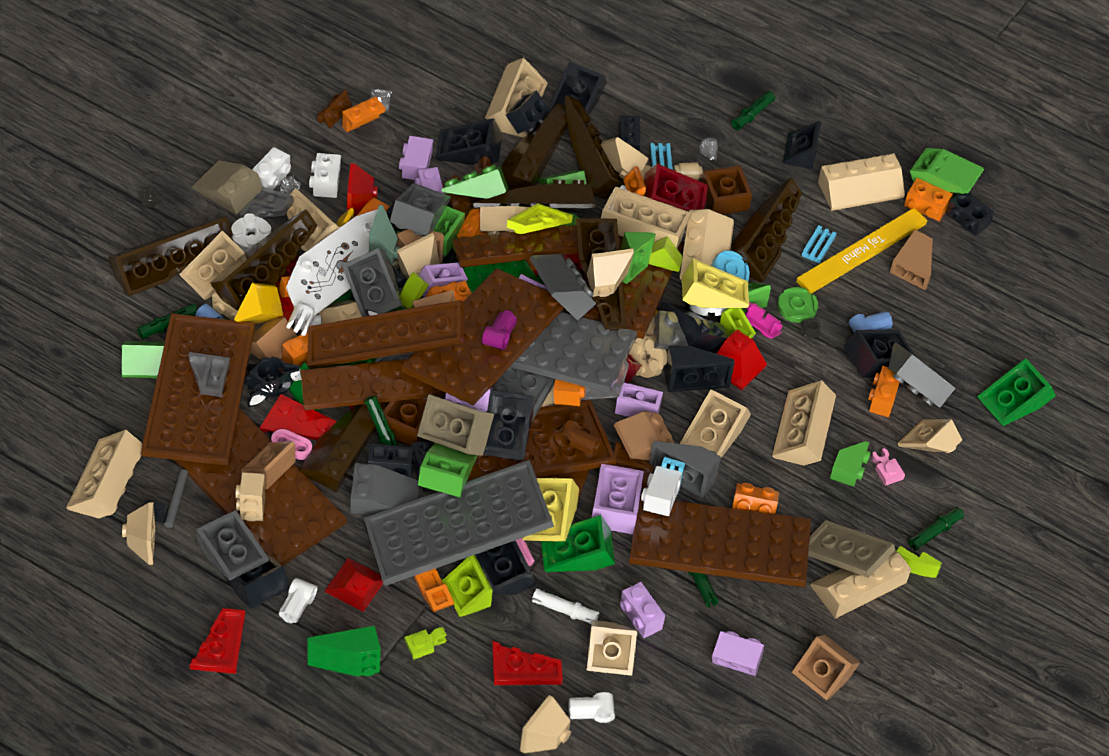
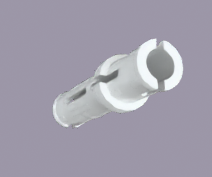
[532,589,599,624]

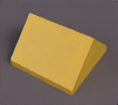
[234,283,283,324]

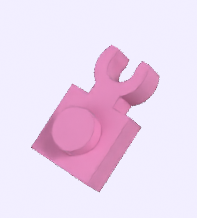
[871,448,905,486]

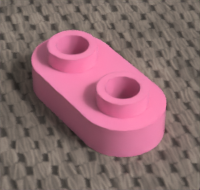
[271,429,312,460]

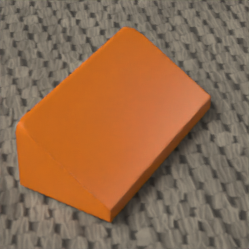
[623,166,646,196]

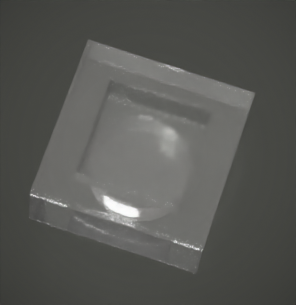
[370,89,391,111]

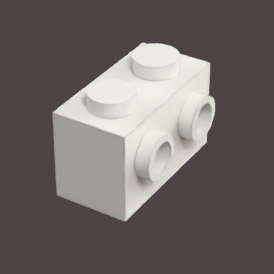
[252,147,291,190]
[309,153,341,198]
[641,466,682,516]

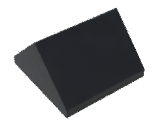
[783,121,821,169]

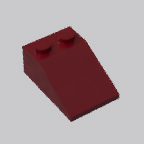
[644,163,708,212]

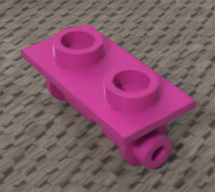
[744,302,783,339]

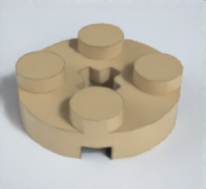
[629,335,667,378]

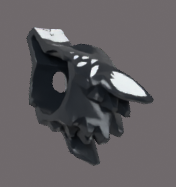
[244,356,301,407]

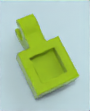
[405,627,447,660]

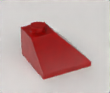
[347,163,378,217]
[717,329,767,391]
[325,558,384,612]

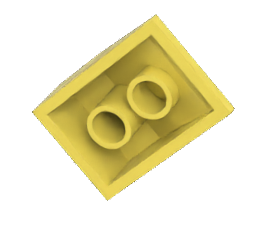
[682,259,749,308]
[522,478,579,541]

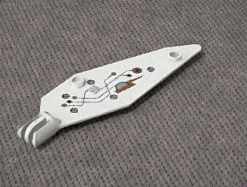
[286,210,377,336]

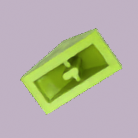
[648,236,683,272]
[720,308,756,338]

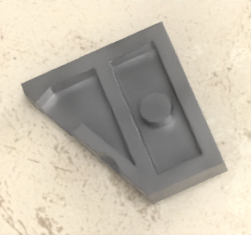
[240,187,294,218]
[654,311,688,350]
[189,352,230,397]

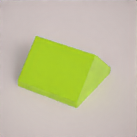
[442,555,492,617]

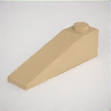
[286,188,340,252]

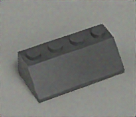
[530,254,596,320]

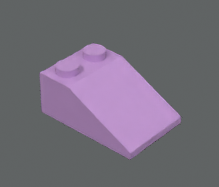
[592,464,644,534]

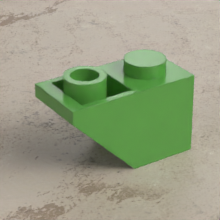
[830,441,871,487]

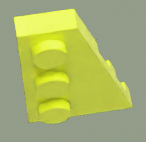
[507,204,573,234]

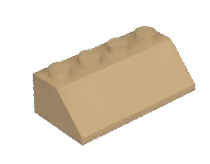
[485,57,547,138]
[818,154,905,211]
[601,187,691,249]
[680,209,734,283]
[772,380,836,466]
[66,430,143,518]
[810,552,911,619]

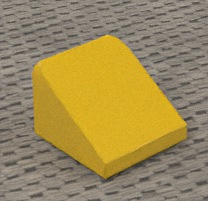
[336,208,354,227]

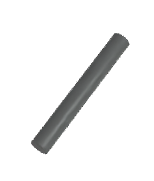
[164,469,188,528]

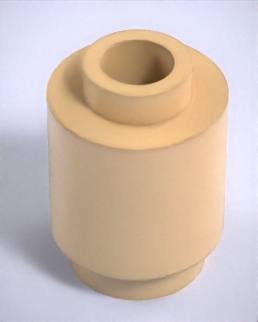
[673,162,702,181]

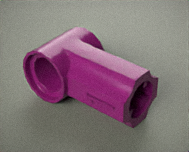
[482,310,517,350]

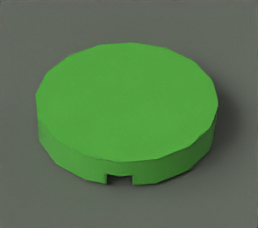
[777,287,818,323]

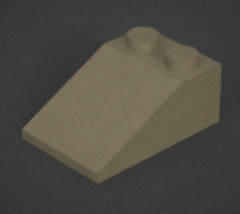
[192,161,263,215]
[417,394,494,456]

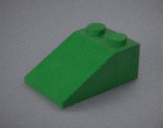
[977,358,1056,426]
[541,515,615,572]
[307,626,381,677]

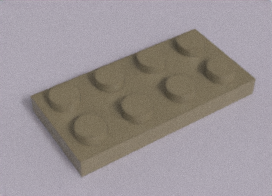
[808,520,895,578]

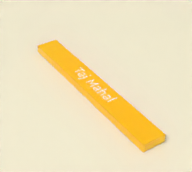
[796,208,927,294]

